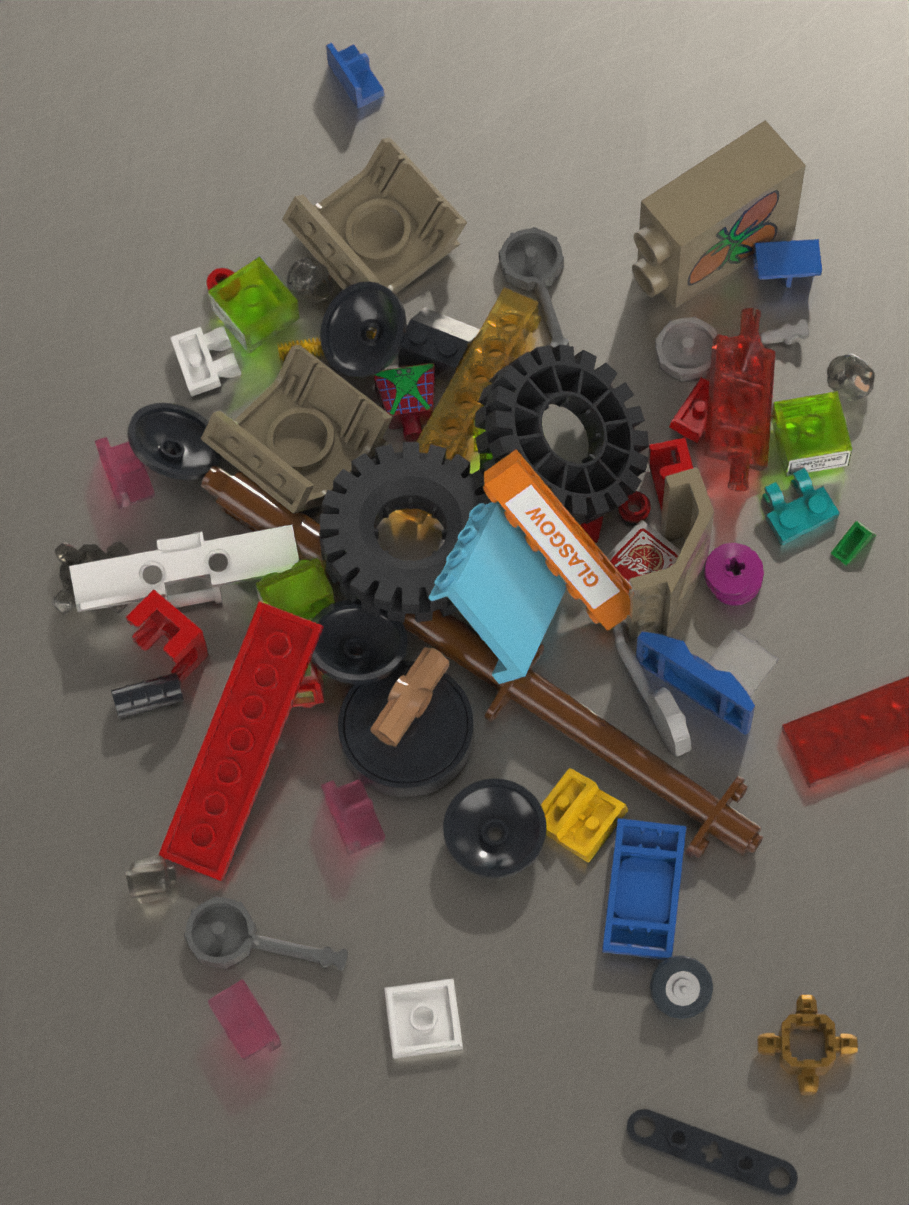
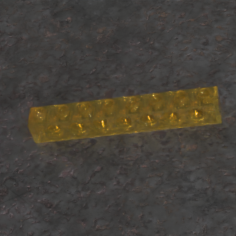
[395,287,541,525]

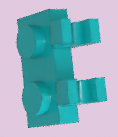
[762,468,840,546]

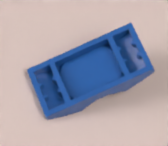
[636,632,755,735]
[602,818,686,960]

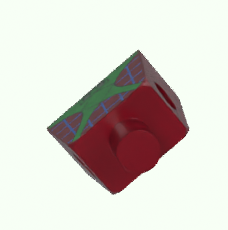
[373,363,435,442]

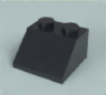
[398,308,483,386]

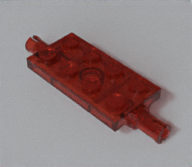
[704,308,776,492]

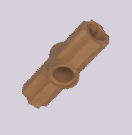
[371,647,450,747]

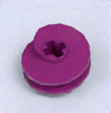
[704,543,764,606]

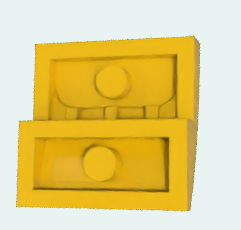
[541,768,629,863]

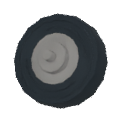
[650,955,713,1019]

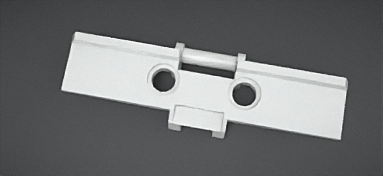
[69,525,301,612]

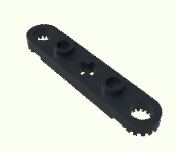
[626,1109,798,1198]

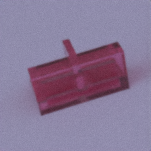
[95,437,155,509]
[321,780,385,855]
[208,979,282,1060]

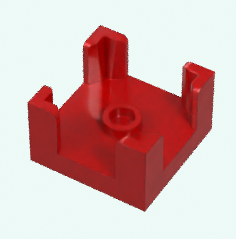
[126,589,209,683]

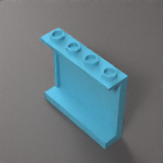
[428,502,566,684]

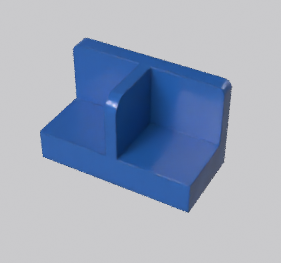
[326,42,384,109]
[753,239,822,288]

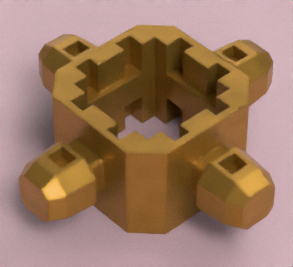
[757,995,858,1095]

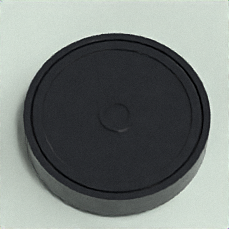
[338,661,474,797]

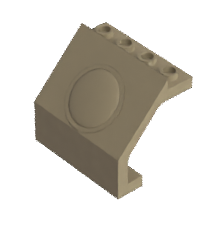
[282,137,467,294]
[201,345,393,514]
[626,467,714,642]

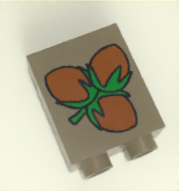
[632,120,806,309]

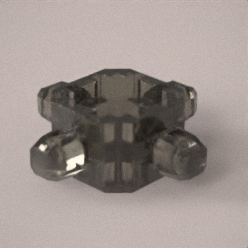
[52,541,130,614]

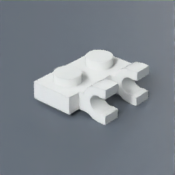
[170,326,241,397]

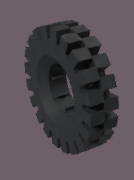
[475,344,649,525]
[320,442,492,623]

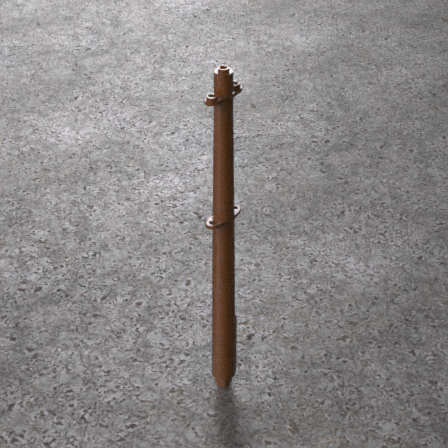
[201,466,764,859]

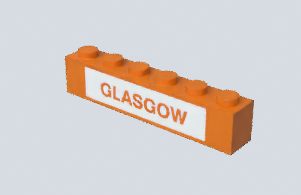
[483,449,632,631]

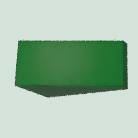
[831,521,876,566]

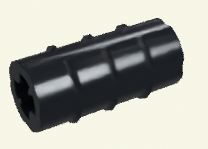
[111,672,184,719]

